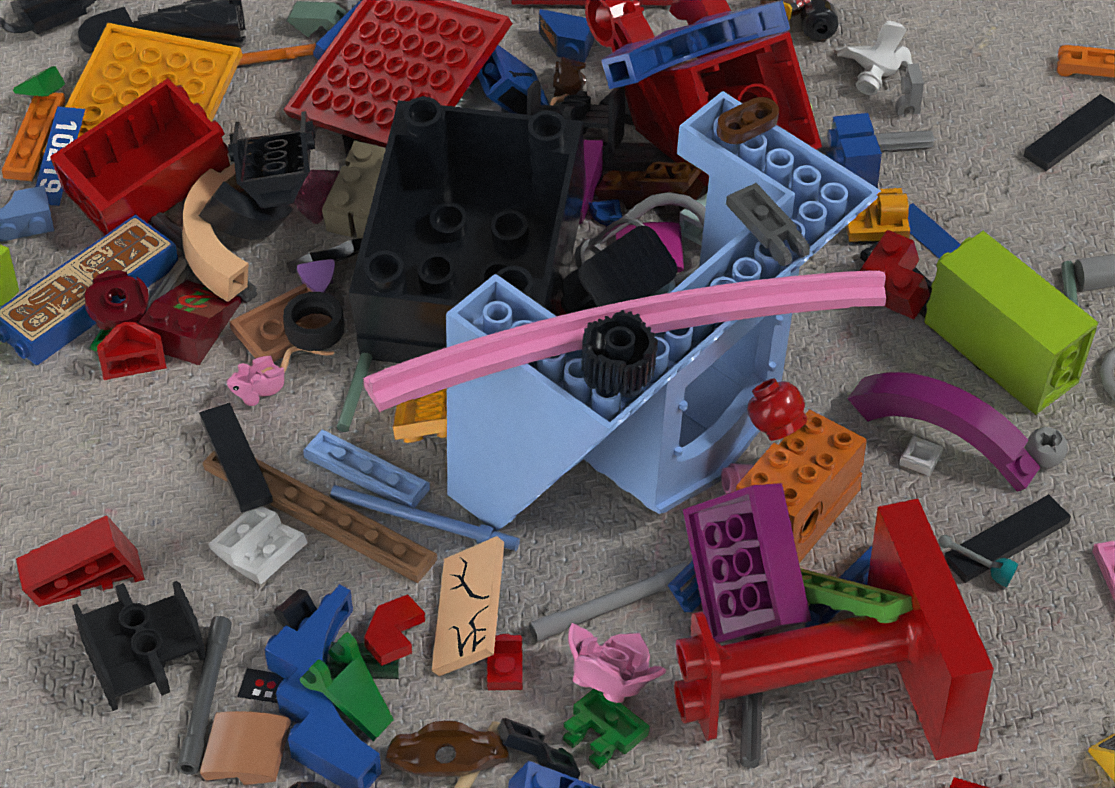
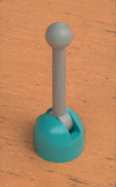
[938,535,1019,588]

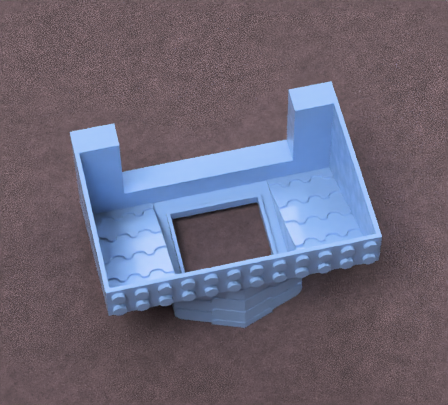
[446,91,881,532]

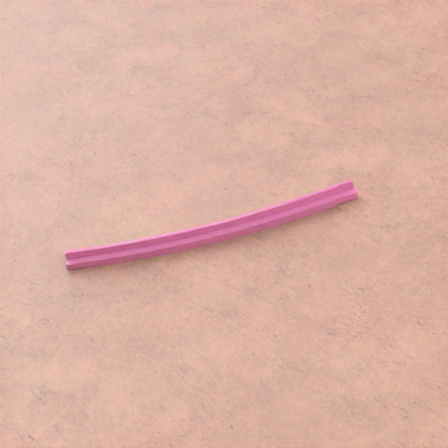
[363,271,886,412]

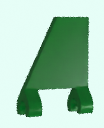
[299,632,394,742]

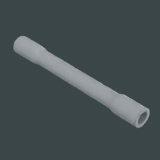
[529,562,692,642]

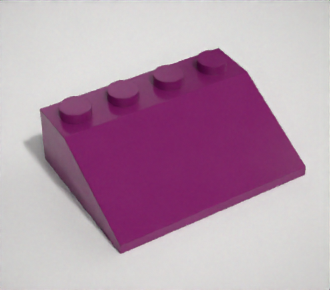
[683,483,811,643]

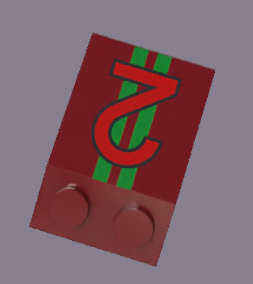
[139,280,242,365]

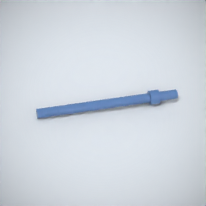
[330,485,520,551]

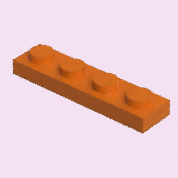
[2,92,66,181]

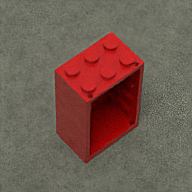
[50,78,231,236]

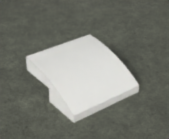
[208,506,307,585]

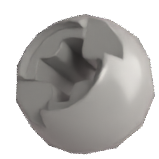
[1026,427,1068,468]

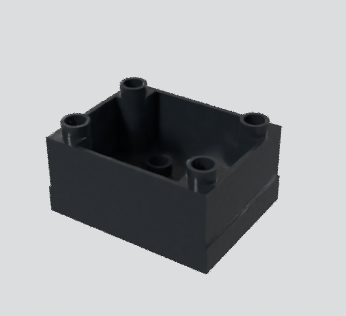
[349,96,587,363]

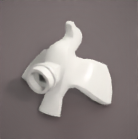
[835,21,913,96]

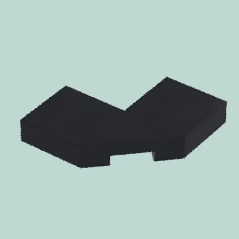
[286,238,363,274]
[497,718,581,779]

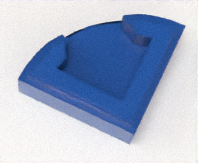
[589,199,623,227]

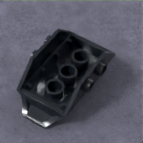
[228,111,316,208]

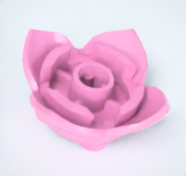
[568,623,666,703]

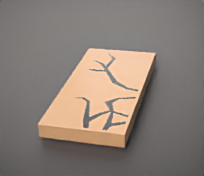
[431,536,504,676]

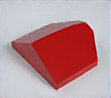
[97,322,167,380]

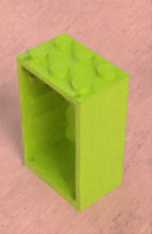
[924,230,1099,415]

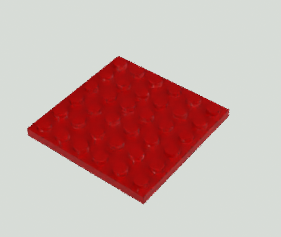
[283,0,512,148]

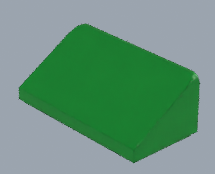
[13,66,65,97]

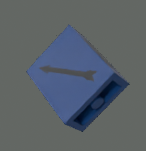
[477,45,550,115]

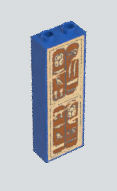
[0,215,178,366]

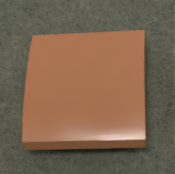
[199,711,291,785]

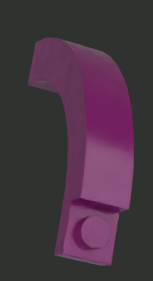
[847,372,1040,492]

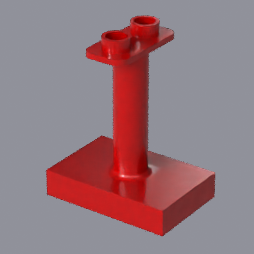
[674,498,994,760]

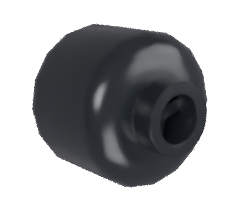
[800,0,839,41]

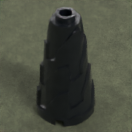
[133,0,246,46]

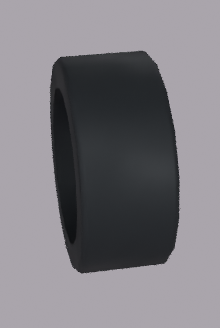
[283,292,345,351]

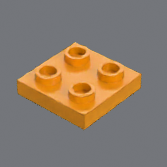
[846,188,910,242]

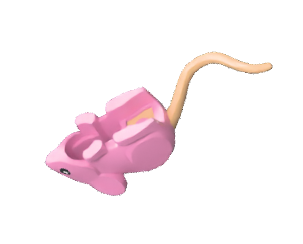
[227,346,334,406]

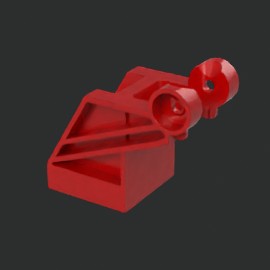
[585,0,822,186]

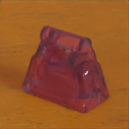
[293,169,340,224]

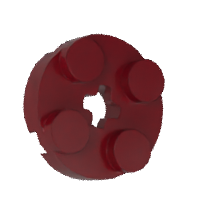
[85,270,149,330]

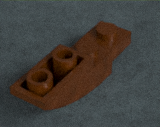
[595,162,702,209]

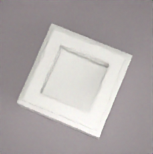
[899,436,943,477]

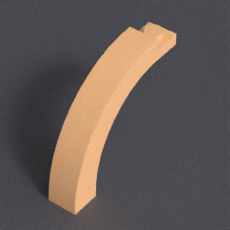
[182,163,249,302]

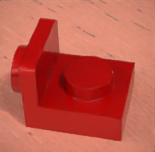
[487,634,523,691]

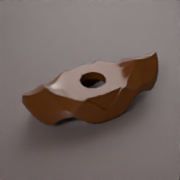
[385,721,509,777]

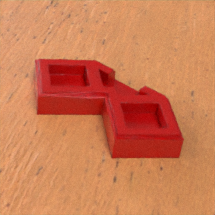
[364,594,425,666]

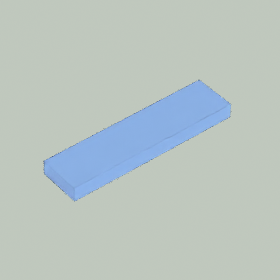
[303,429,430,508]

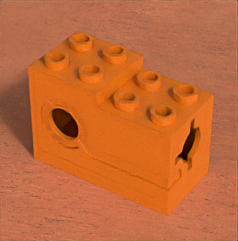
[736,409,867,563]

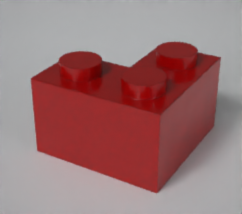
[859,229,930,320]

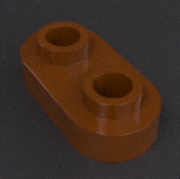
[717,97,779,144]

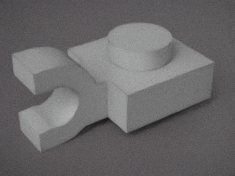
[895,63,924,115]

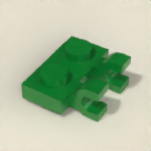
[563,689,650,769]

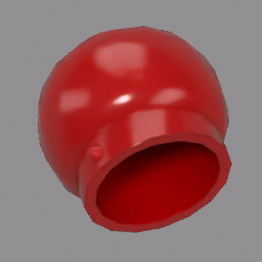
[747,378,808,441]

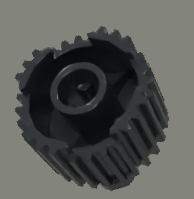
[581,310,658,398]

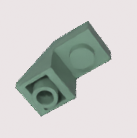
[286,1,348,38]

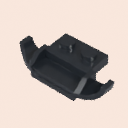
[0,0,96,34]

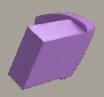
[297,259,335,293]

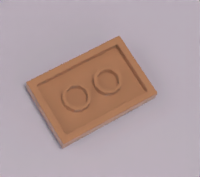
[229,283,332,362]

